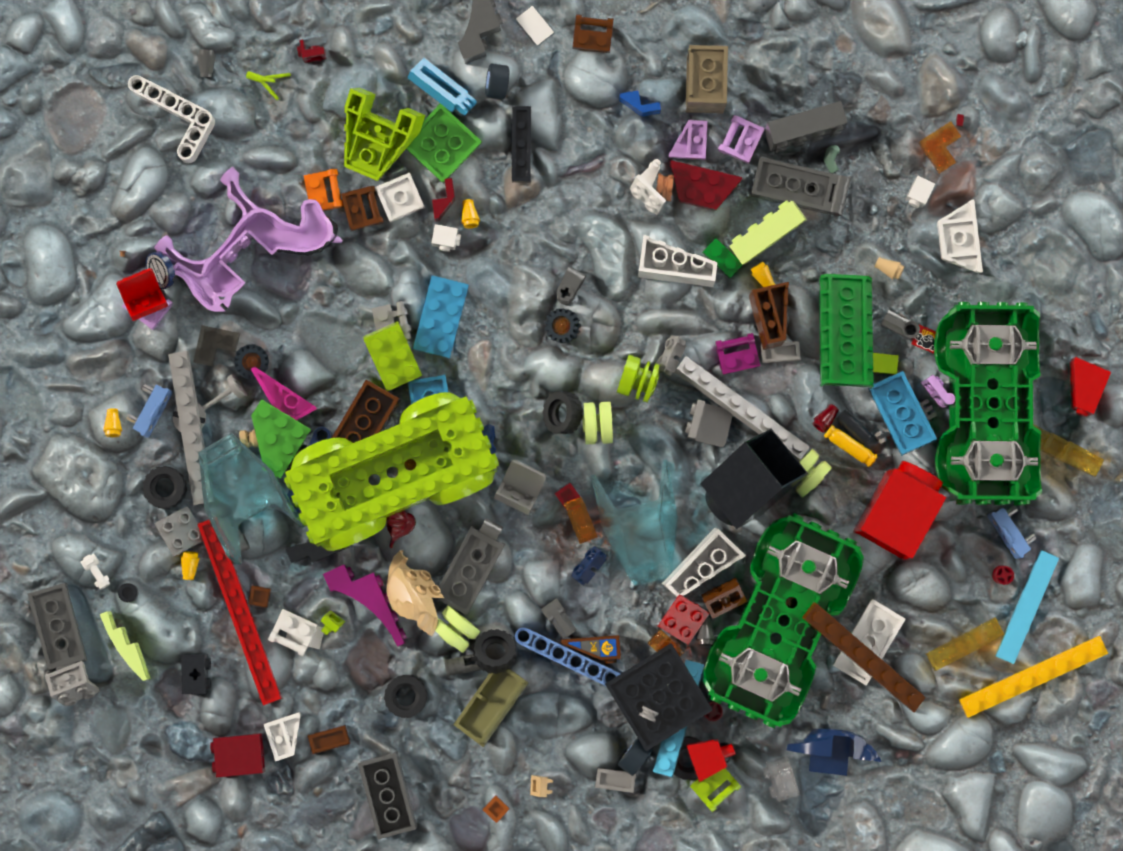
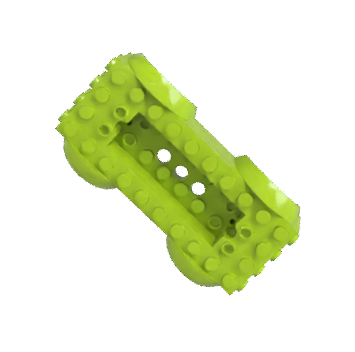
[284,392,499,551]

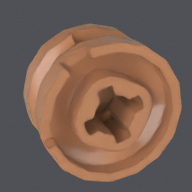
[656,173,674,202]

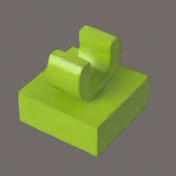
[321,610,346,635]

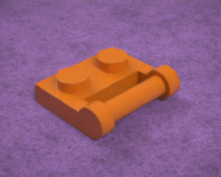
[304,169,344,211]

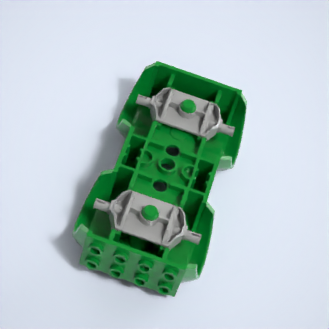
[934,302,1042,506]
[702,513,864,729]

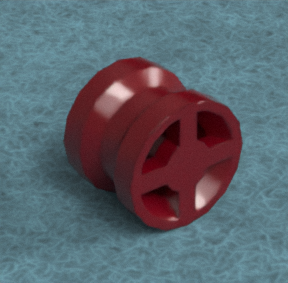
[992,565,1014,585]

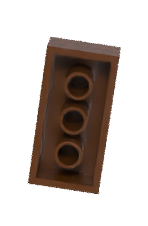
[332,380,401,443]

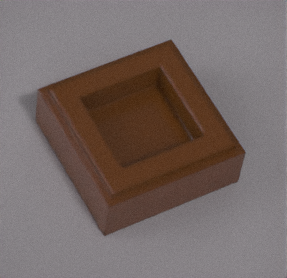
[248,585,271,608]

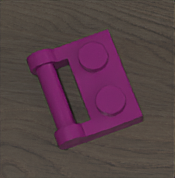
[715,333,760,375]

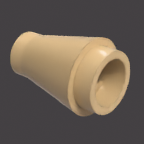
[875,257,905,280]

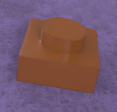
[482,795,510,823]

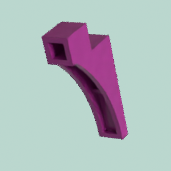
[323,564,407,647]

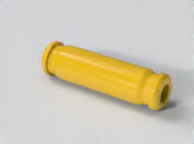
[824,425,878,467]

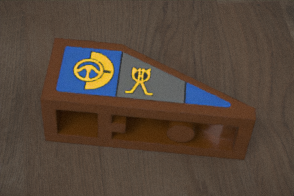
[561,635,621,664]

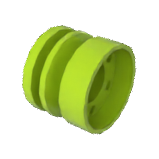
[616,355,660,403]

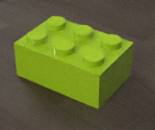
[363,321,422,391]

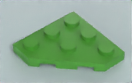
[251,399,311,479]

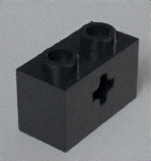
[181,654,211,694]

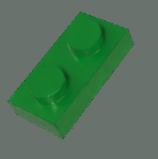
[702,238,743,279]

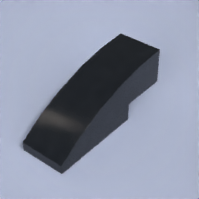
[285,542,349,563]

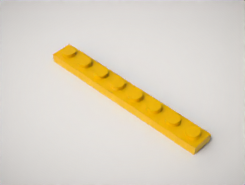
[958,636,1108,718]

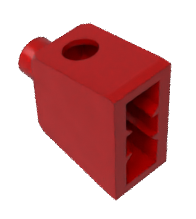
[687,739,736,782]

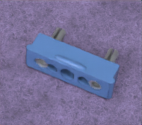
[126,384,173,438]
[987,506,1036,559]

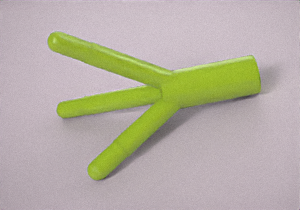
[246,71,291,100]

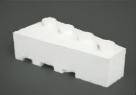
[638,235,717,287]
[662,528,746,597]

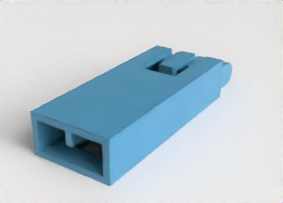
[408,58,477,115]

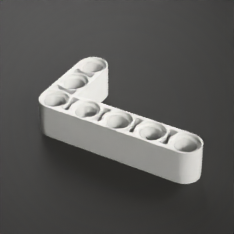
[128,75,215,164]

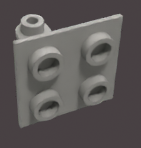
[154,506,203,557]

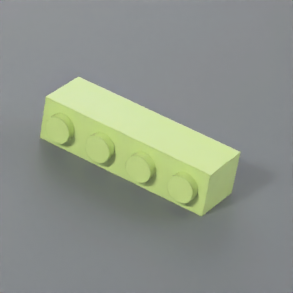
[730,200,807,265]

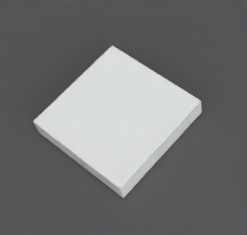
[375,173,425,223]

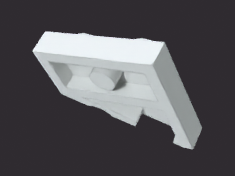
[264,712,301,761]

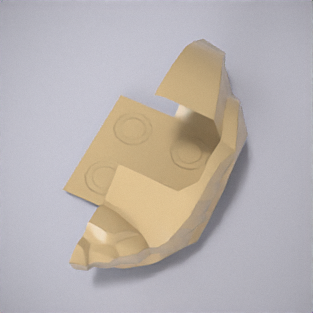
[387,550,444,636]

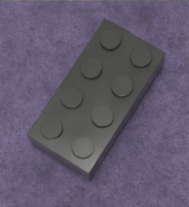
[764,101,848,153]
[358,751,418,840]

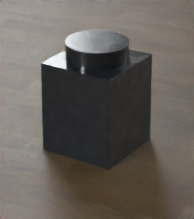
[700,428,808,529]

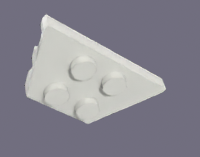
[937,200,983,273]

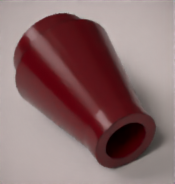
[812,404,839,433]

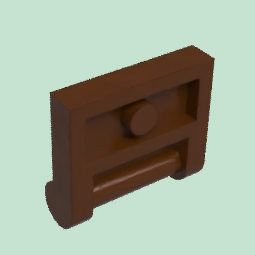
[572,14,614,53]
[341,186,384,231]

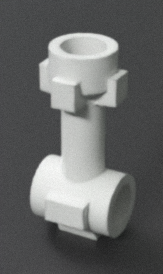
[81,554,110,590]

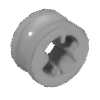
[639,706,659,722]

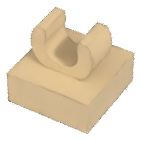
[530,775,553,797]

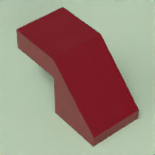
[432,178,455,222]

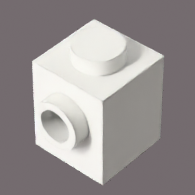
[905,176,935,208]
[431,224,461,252]

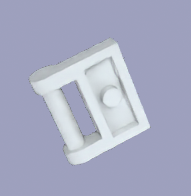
[268,609,318,656]

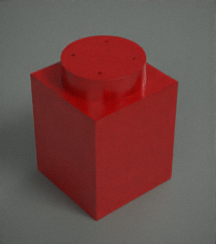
[853,461,947,560]

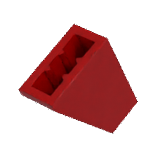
[1070,357,1111,417]

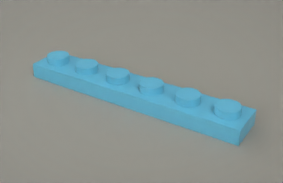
[653,660,704,778]

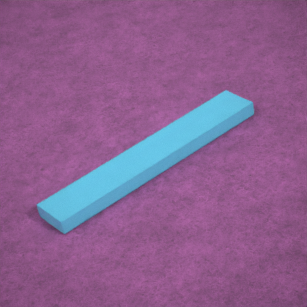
[995,550,1059,664]

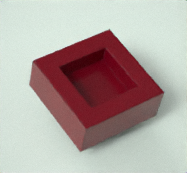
[554,482,581,509]

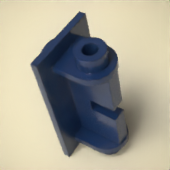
[571,546,607,586]

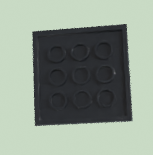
[605,643,713,751]

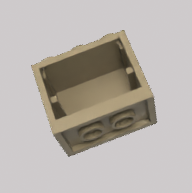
[686,45,728,114]

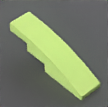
[100,611,151,681]

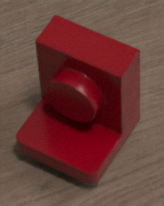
[297,39,327,63]

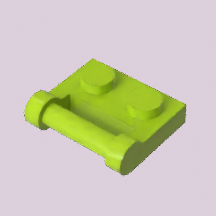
[689,768,741,813]

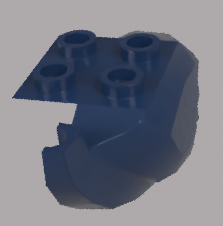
[786,729,881,776]

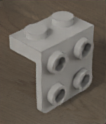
[685,400,733,447]
[494,460,546,515]

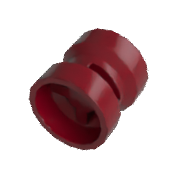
[704,701,723,721]

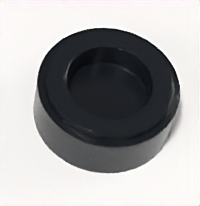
[118,583,139,603]

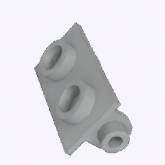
[657,336,686,376]

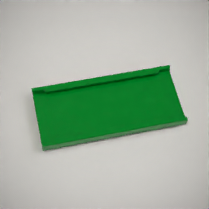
[819,274,874,389]

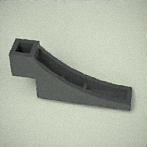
[458,0,503,64]

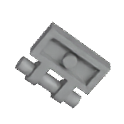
[372,302,411,340]

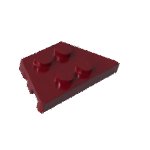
[670,160,742,211]

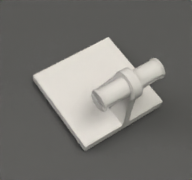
[630,159,666,215]

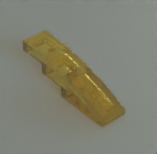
[1033,424,1104,477]
[926,617,1004,671]

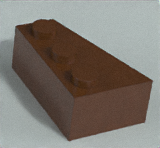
[749,282,789,350]

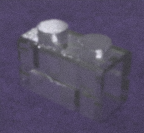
[763,756,800,802]

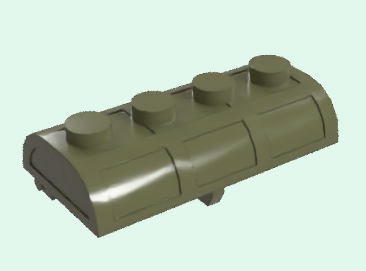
[453,669,529,747]

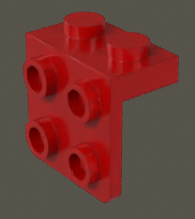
[116,268,168,321]

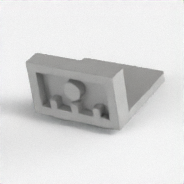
[45,661,100,706]

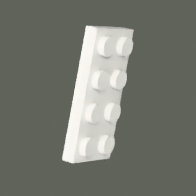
[832,599,905,686]

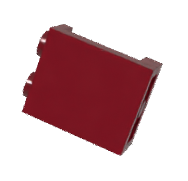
[210,733,265,778]

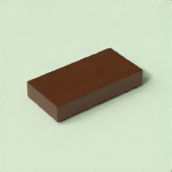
[308,725,351,754]

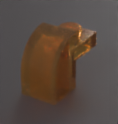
[647,629,684,656]

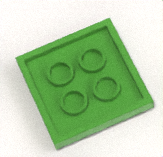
[406,104,482,184]

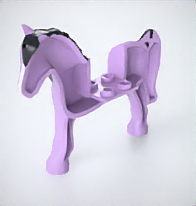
[155,167,343,312]

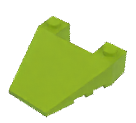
[344,87,425,181]

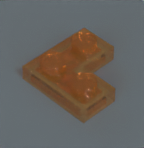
[918,121,961,174]

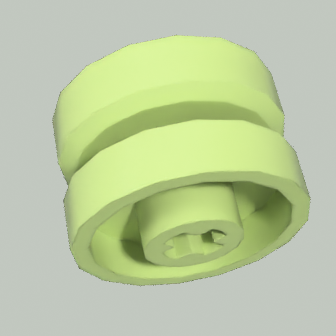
[582,402,613,445]
[795,449,832,498]
[435,605,480,653]

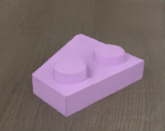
[669,120,707,160]

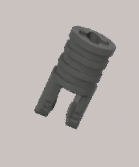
[444,654,481,677]

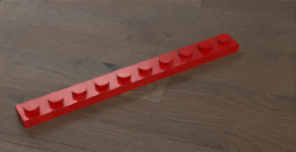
[198,517,282,705]

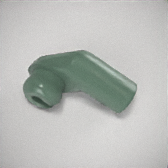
[824,145,840,174]

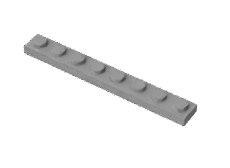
[168,351,214,505]
[674,356,809,461]

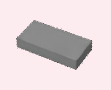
[760,341,801,364]
[595,768,636,793]

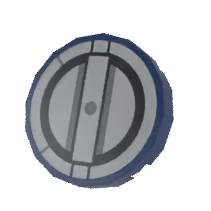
[146,251,175,289]

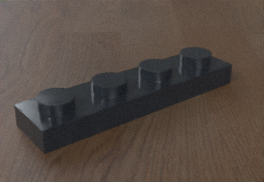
[512,106,531,183]

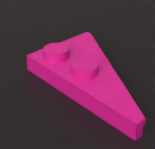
[251,367,317,420]

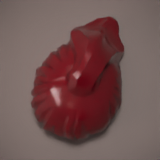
[386,510,416,548]

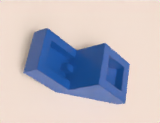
[619,90,661,117]

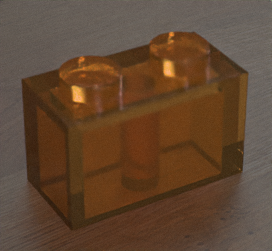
[564,497,598,544]

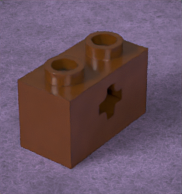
[701,578,747,619]

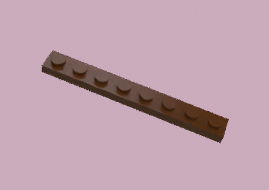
[802,603,926,713]

